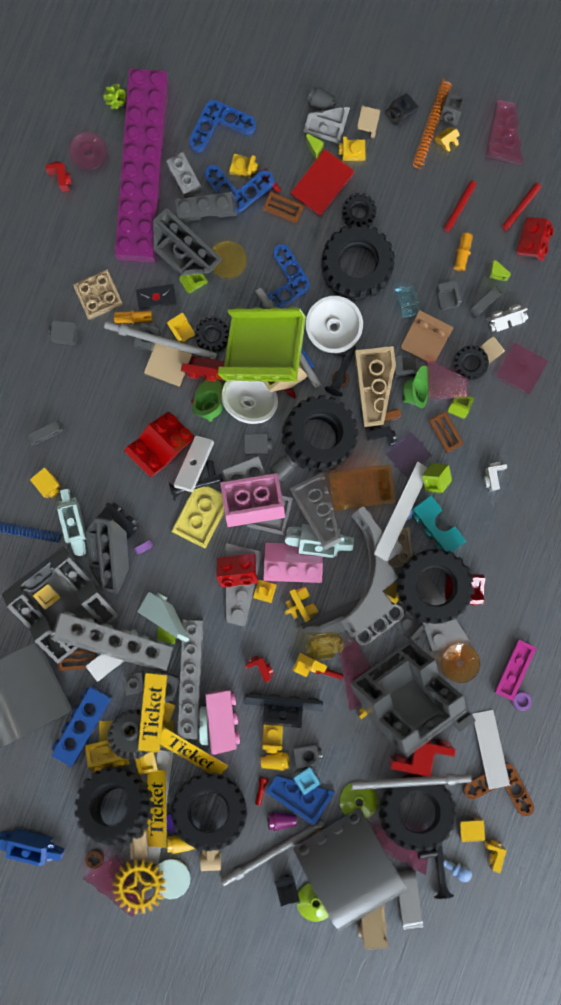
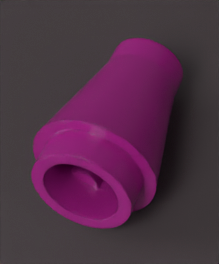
[267,812,297,832]

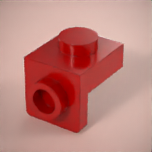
[45,161,72,192]
[245,655,274,682]

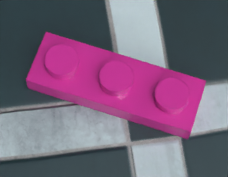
[494,640,537,701]

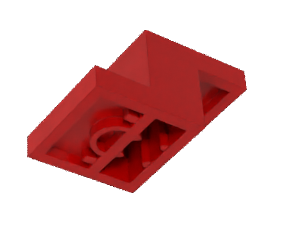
[124,411,195,477]
[388,738,456,777]

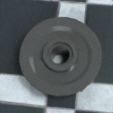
[107,709,150,760]

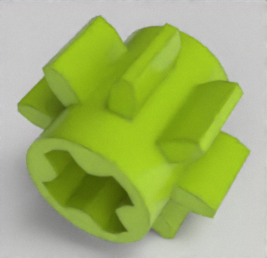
[103,84,127,109]

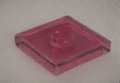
[496,343,548,395]

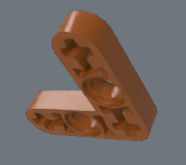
[463,762,534,816]

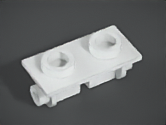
[486,304,528,332]

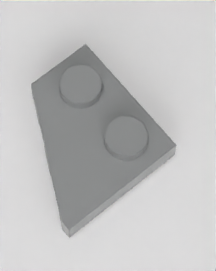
[304,106,350,144]

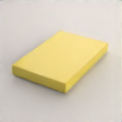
[171,486,225,549]

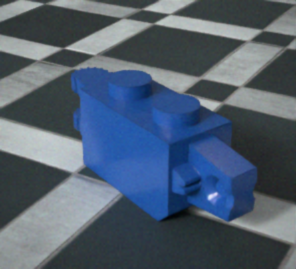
[0,829,65,866]

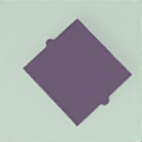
[386,433,432,478]

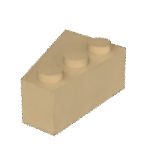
[357,904,389,949]

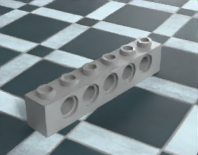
[51,612,173,672]
[178,619,204,739]

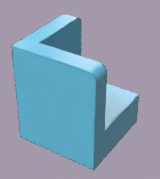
[293,766,320,795]

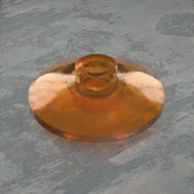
[441,644,480,683]

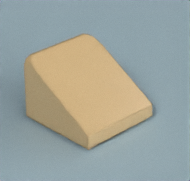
[480,336,505,363]

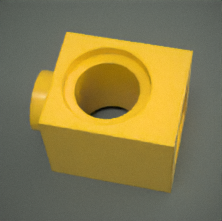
[30,467,62,499]

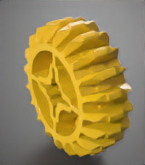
[113,858,166,914]

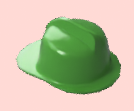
[402,365,433,408]
[192,380,223,422]

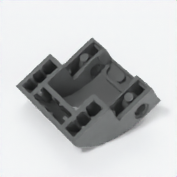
[1,546,119,664]
[350,640,467,757]
[0,642,73,748]
[293,808,408,931]

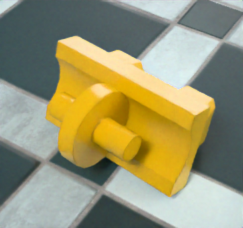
[284,587,318,623]

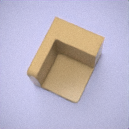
[357,106,380,138]

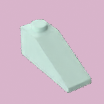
[137,592,189,642]

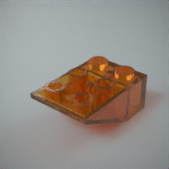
[329,464,396,511]

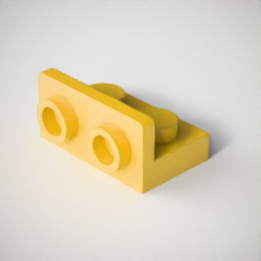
[85,740,130,773]

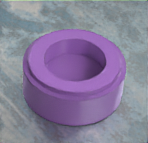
[133,539,153,554]
[512,691,532,711]

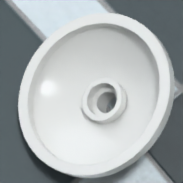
[306,296,363,353]
[221,381,278,424]

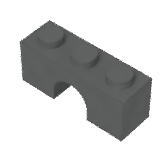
[175,192,238,222]

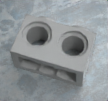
[166,152,202,198]
[223,457,266,481]

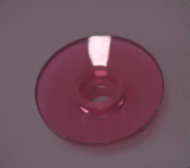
[69,132,107,170]

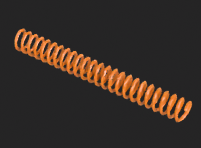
[412,78,452,169]

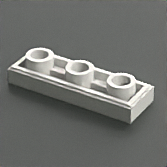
[174,435,214,492]

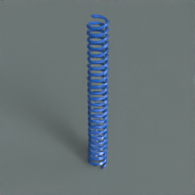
[0,522,62,543]

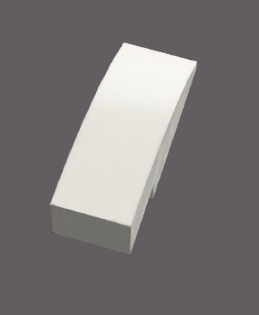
[86,629,139,682]

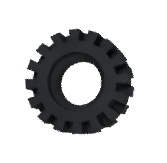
[342,192,377,228]
[195,316,229,352]
[454,345,489,380]

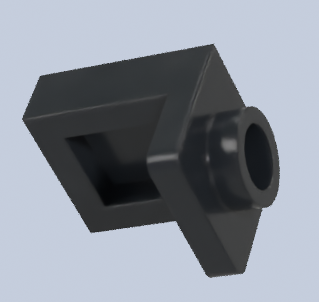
[385,93,419,126]
[366,425,397,447]
[274,875,300,908]

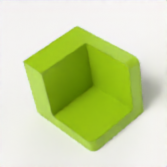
[422,463,452,493]

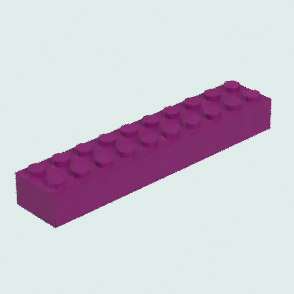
[115,68,169,263]

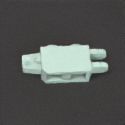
[57,489,87,556]
[285,524,354,558]

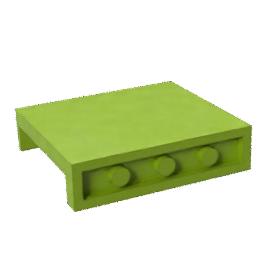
[218,307,306,382]

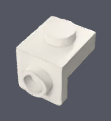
[484,462,507,492]

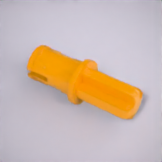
[453,232,473,271]
[114,309,152,324]

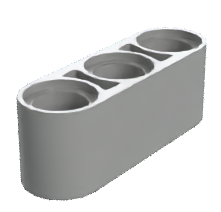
[354,604,404,645]
[398,869,423,929]

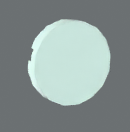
[199,706,209,745]
[152,858,191,899]

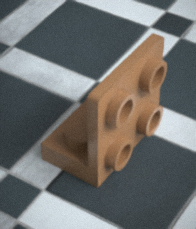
[401,310,454,365]

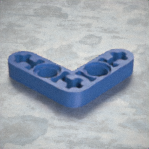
[189,100,256,153]
[205,165,275,213]
[261,244,310,309]

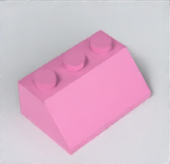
[220,473,285,527]
[264,542,323,583]
[206,689,240,755]

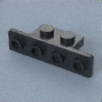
[245,692,323,728]

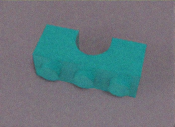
[412,495,466,552]

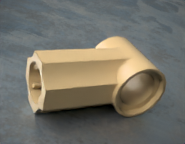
[130,830,148,860]
[201,850,221,871]

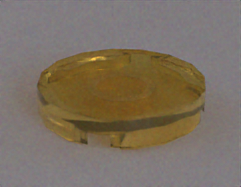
[212,241,247,279]
[305,633,344,660]

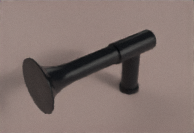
[324,345,357,397]
[169,460,224,501]
[417,844,454,899]

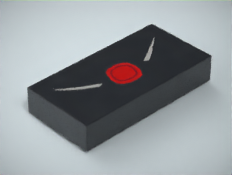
[136,284,177,309]

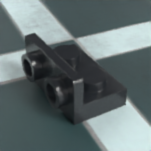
[97,502,139,541]

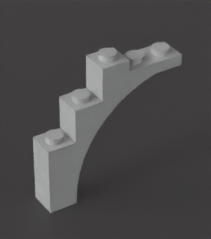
[340,506,403,637]

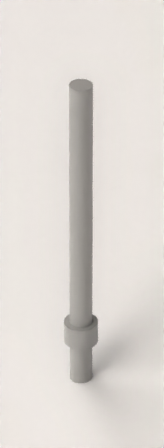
[255,288,321,389]
[104,321,217,360]
[351,773,471,790]
[220,820,325,886]

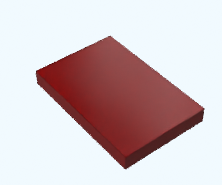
[291,149,355,217]

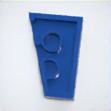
[265,776,335,825]

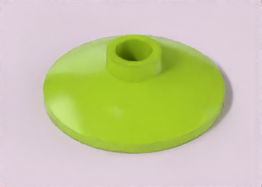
[339,783,378,819]
[297,882,329,922]

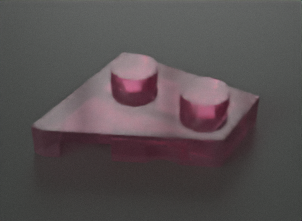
[428,362,469,399]

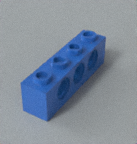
[51,686,113,767]

